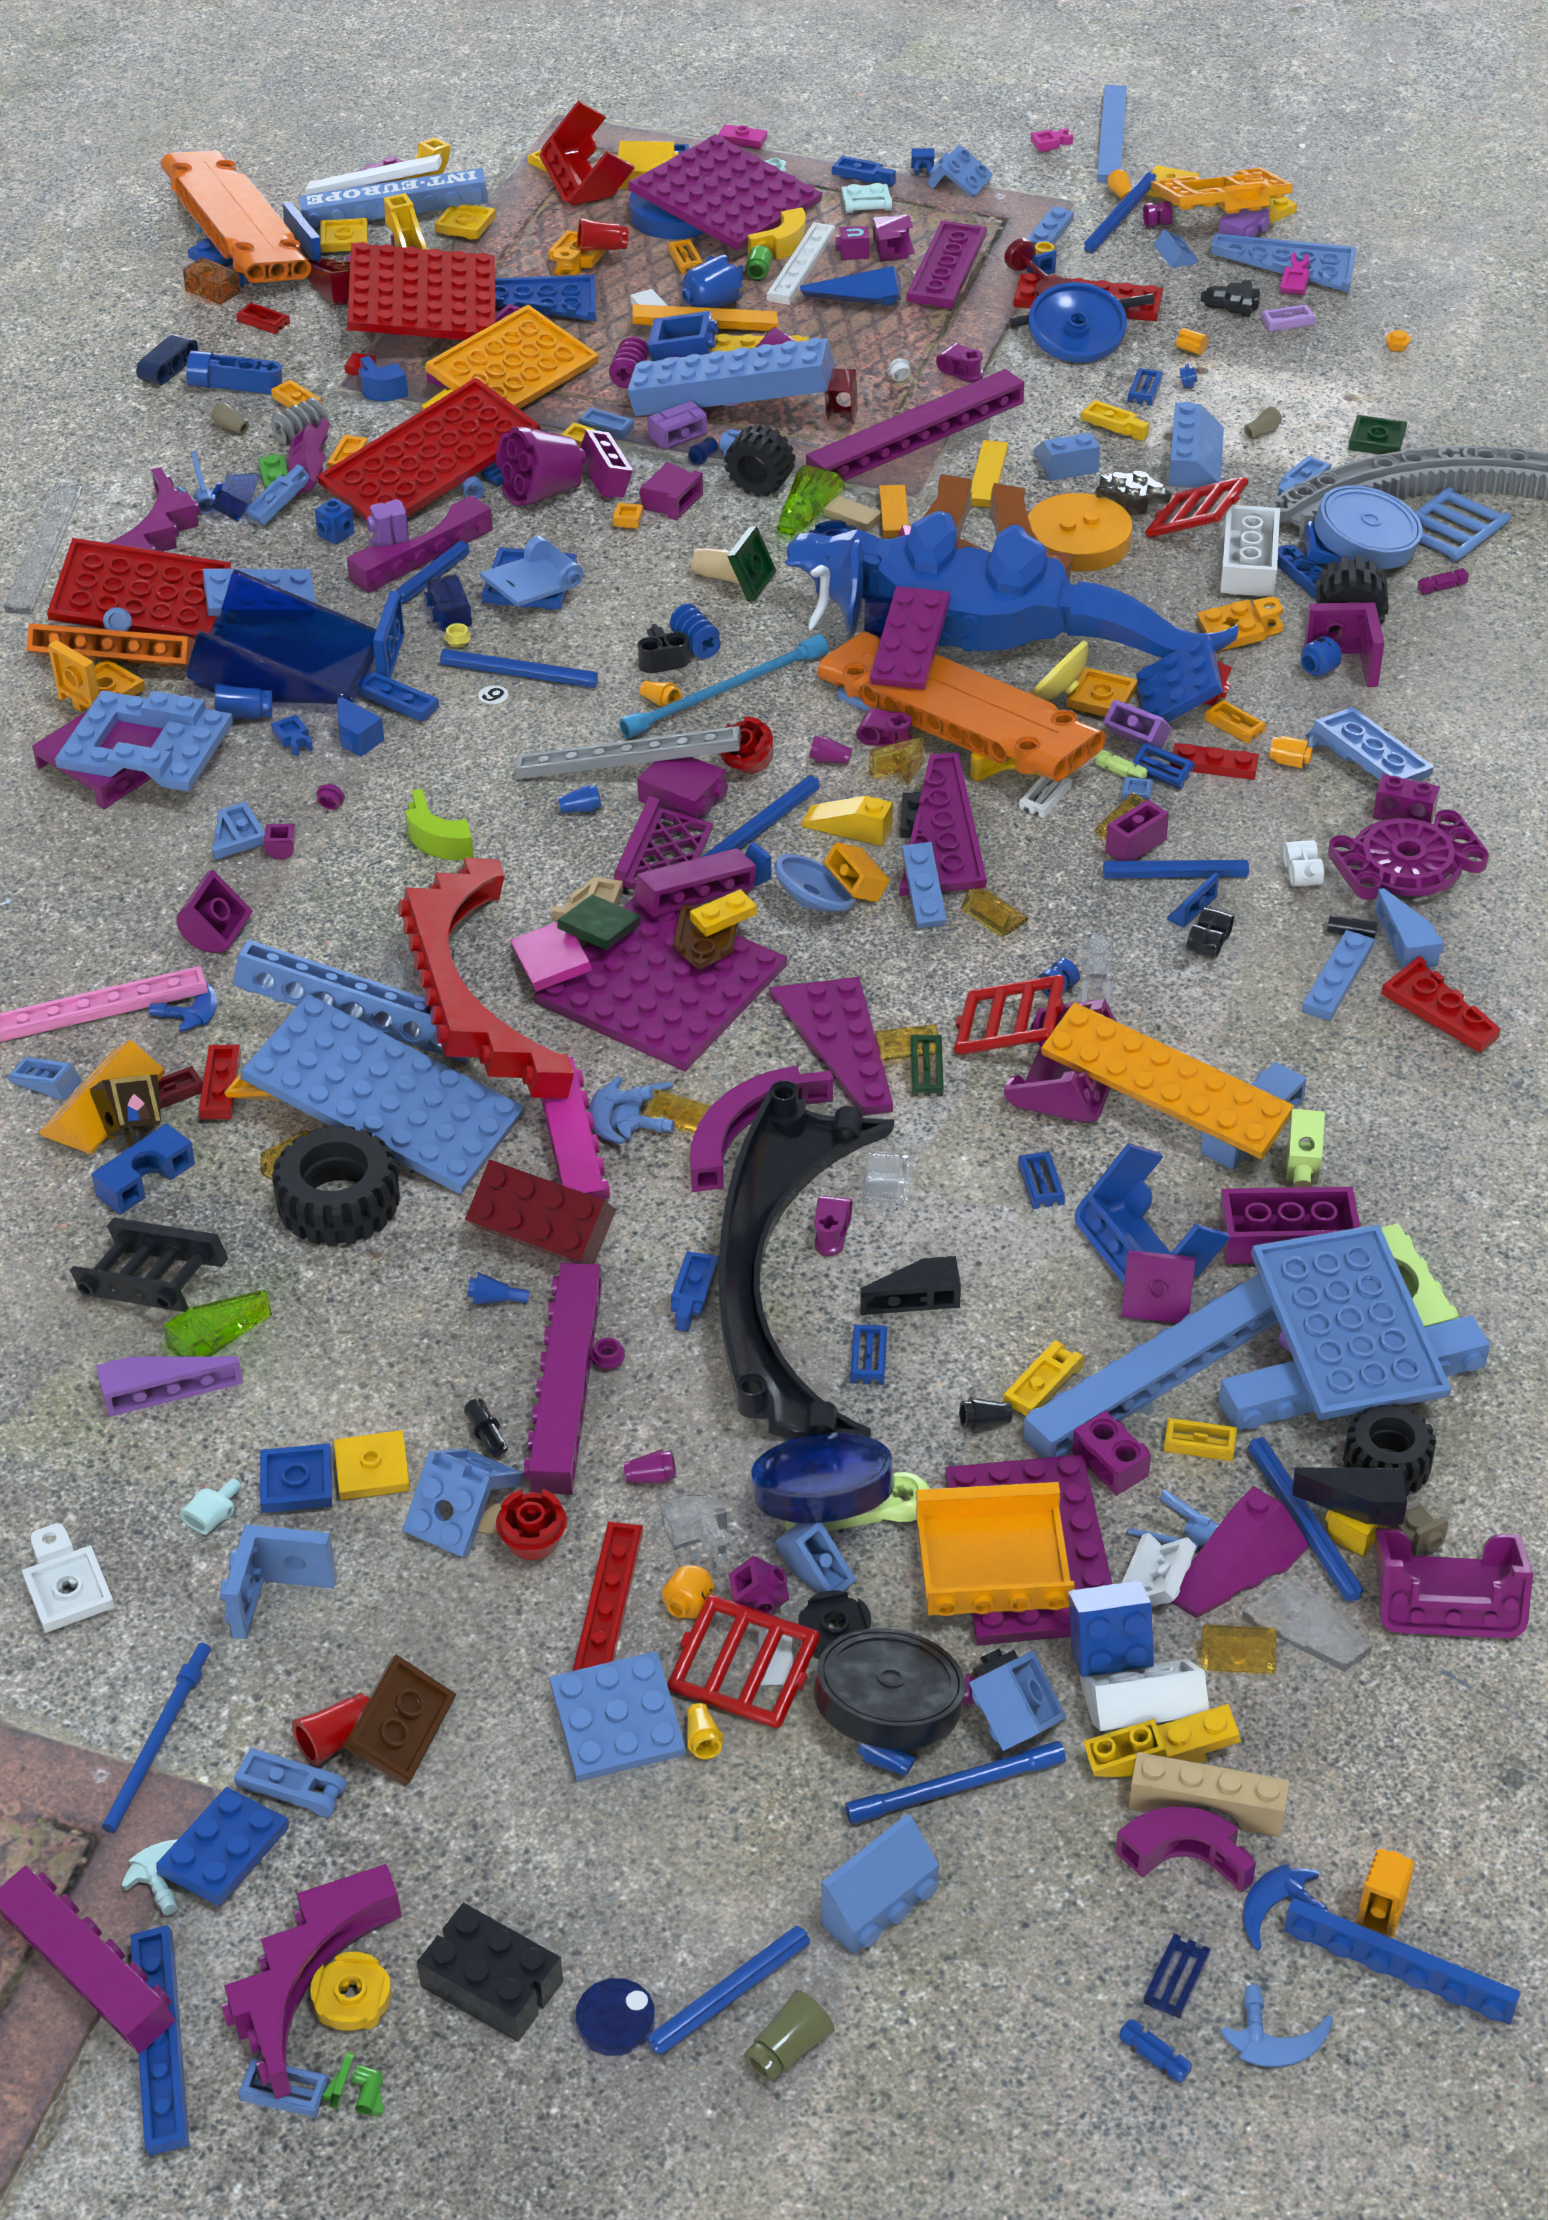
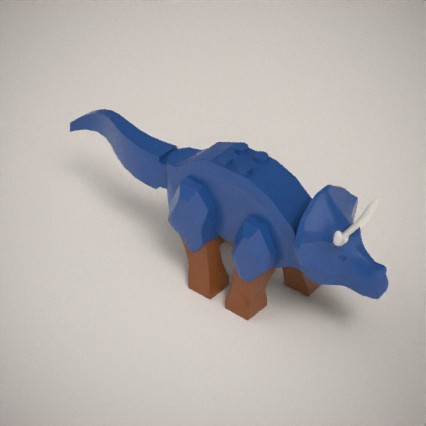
[785,474,1239,658]

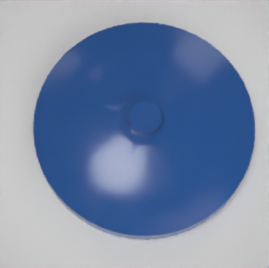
[1028,282,1127,362]

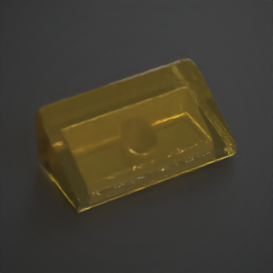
[961,889,1028,937]
[644,1088,711,1134]
[1201,1624,1277,1674]

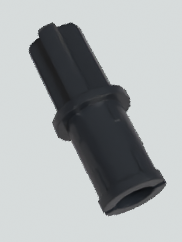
[464,1398,508,1458]

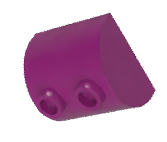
[176,869,253,953]

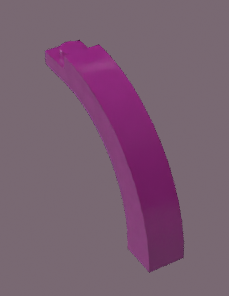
[690,1065,833,1192]

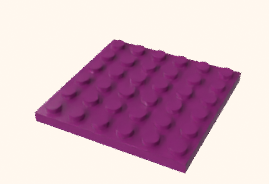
[628,134,823,251]
[534,896,787,1072]

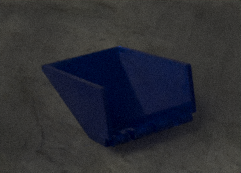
[186,569,377,704]

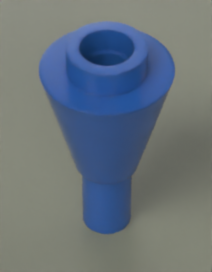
[467,1272,530,1304]

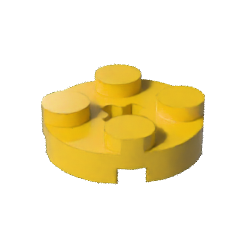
[310,1952,392,2031]

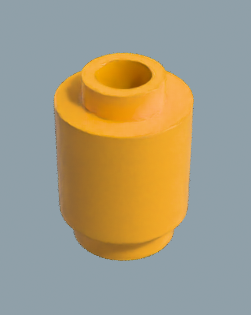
[1269,736,1313,769]

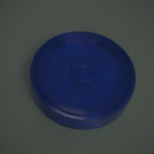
[751,1433,895,1523]

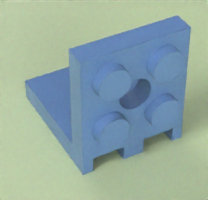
[402,1448,524,1557]
[220,1524,337,1639]

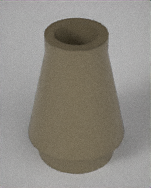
[211,403,249,435]
[1244,406,1282,439]

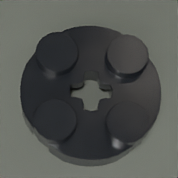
[798,1590,871,1659]

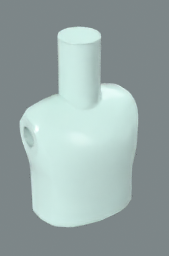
[180,1478,242,1535]

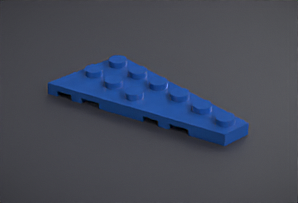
[495,274,596,321]

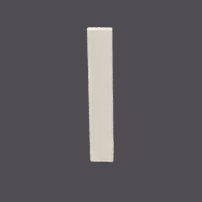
[305,154,442,195]
[767,222,835,305]

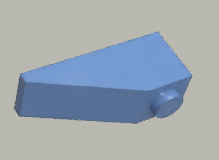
[1375,888,1444,969]

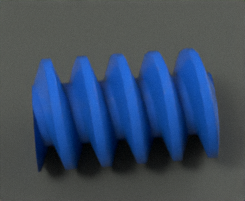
[670,603,721,659]

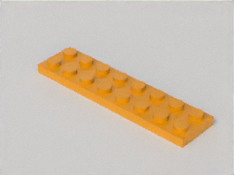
[1041,1002,1294,1160]

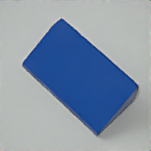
[1167,873,1219,928]

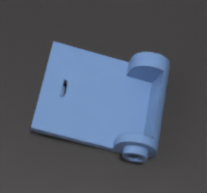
[480,536,583,607]

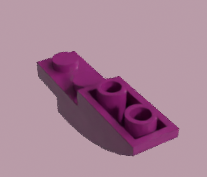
[288,418,331,497]

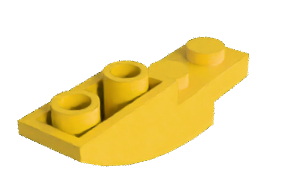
[1083,1704,1241,1777]

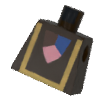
[90,1074,161,1148]

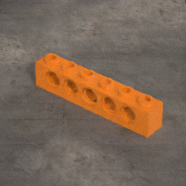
[26,623,197,668]

